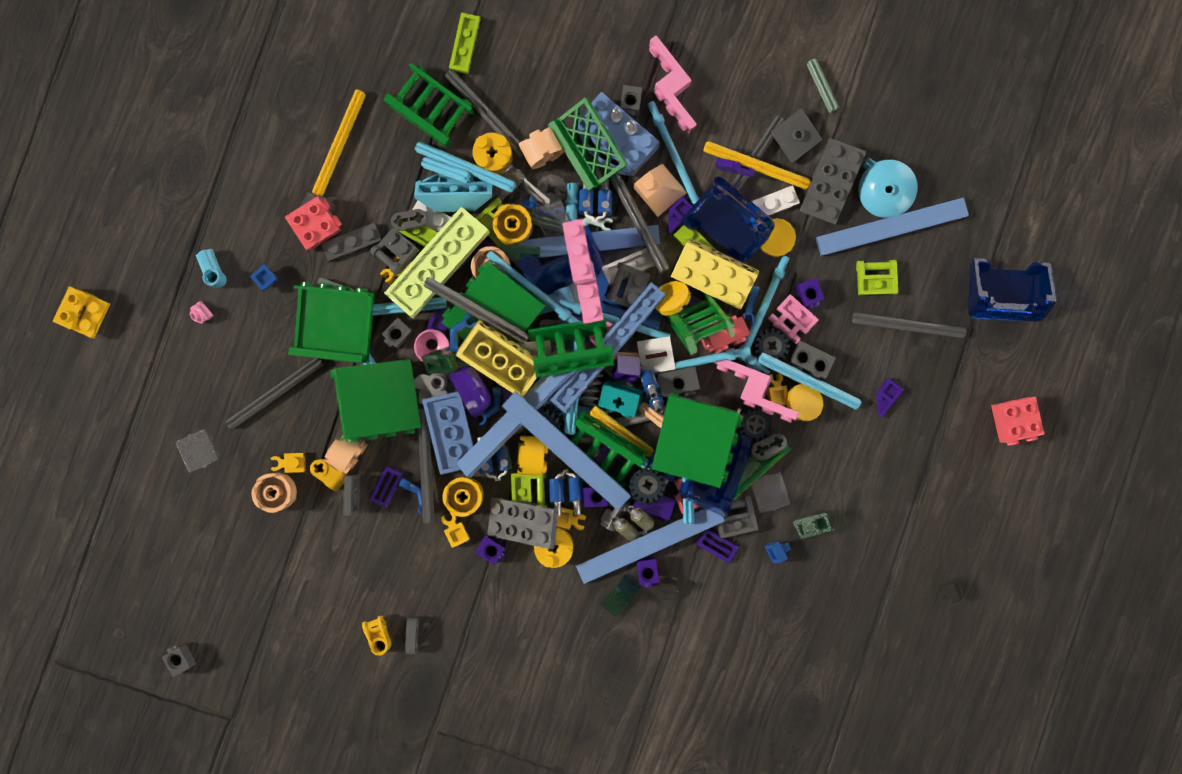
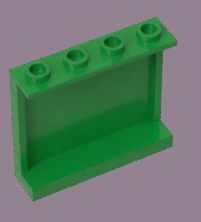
[442,260,545,342]
[288,282,375,363]
[330,359,421,443]
[652,391,743,488]

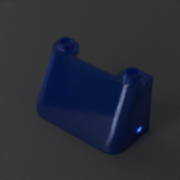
[680,177,775,264]
[517,226,605,295]
[968,258,1057,322]
[678,433,752,518]

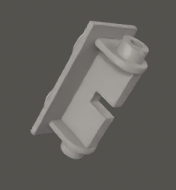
[600,497,632,531]

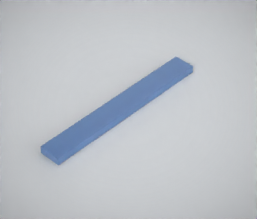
[816,198,969,256]
[507,225,660,262]
[550,282,666,413]
[457,371,576,478]
[502,391,631,510]
[576,503,724,584]

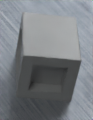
[620,85,642,117]
[382,318,414,349]
[162,644,197,677]

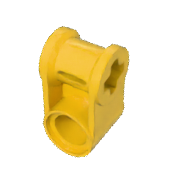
[310,459,348,492]
[362,615,391,656]

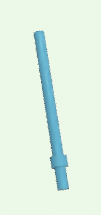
[647,101,701,208]
[486,250,580,323]
[738,256,790,361]
[559,299,671,338]
[638,347,751,378]

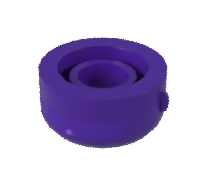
[449,366,491,417]

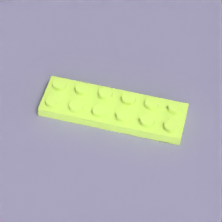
[385,207,490,319]

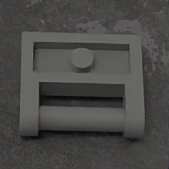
[370,228,420,275]
[605,262,651,308]
[712,496,759,538]

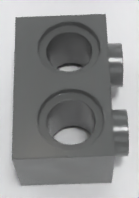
[788,341,836,380]

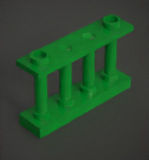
[383,63,474,149]
[666,292,735,355]
[528,318,614,377]
[571,411,648,489]

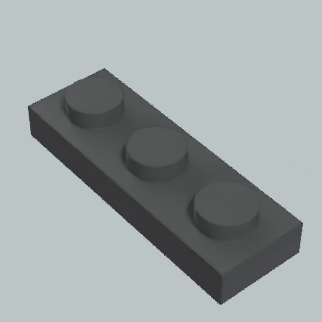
[321,223,382,262]

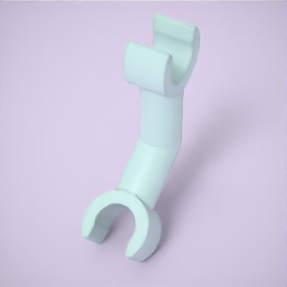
[583,216,613,231]

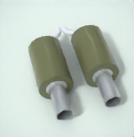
[611,506,654,541]

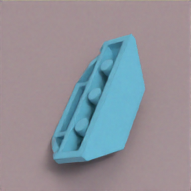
[414,174,493,212]

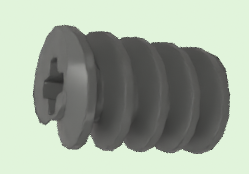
[578,369,604,407]

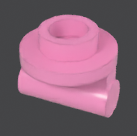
[190,301,214,323]

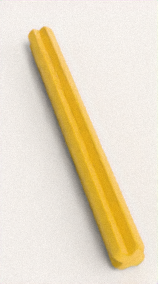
[312,90,366,196]
[704,141,811,189]

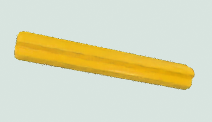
[590,406,654,458]

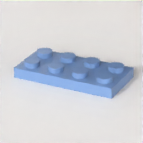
[422,391,474,474]

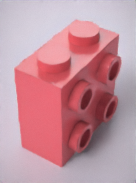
[285,196,342,251]
[701,315,750,354]
[991,397,1044,446]

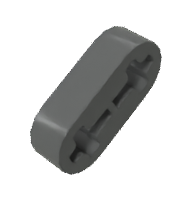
[391,209,428,231]
[752,434,787,461]
[405,617,419,654]

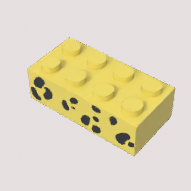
[671,238,759,310]
[456,319,538,397]

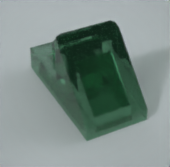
[501,245,541,271]
[421,346,460,374]
[792,511,834,539]
[600,574,640,617]

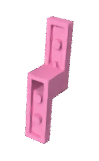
[649,36,697,134]
[562,219,604,324]
[713,359,799,422]

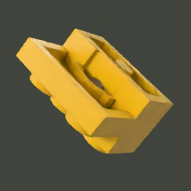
[53,286,110,338]

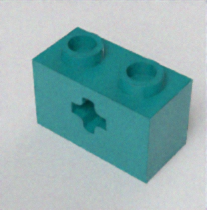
[598,380,644,418]

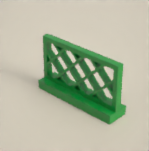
[548,97,628,191]

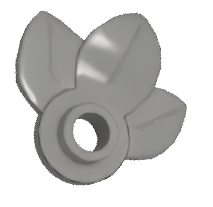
[414,372,448,404]

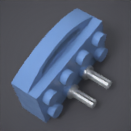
[578,92,659,176]

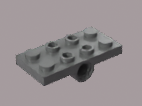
[799,138,866,224]
[487,497,558,549]

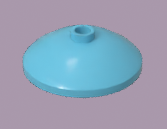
[858,160,918,218]

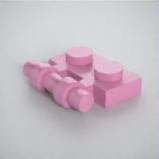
[768,294,819,344]

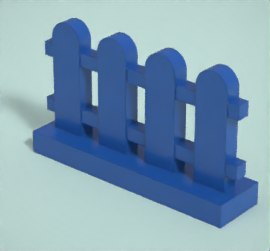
[595,270,662,330]

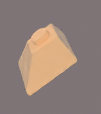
[633,164,687,217]

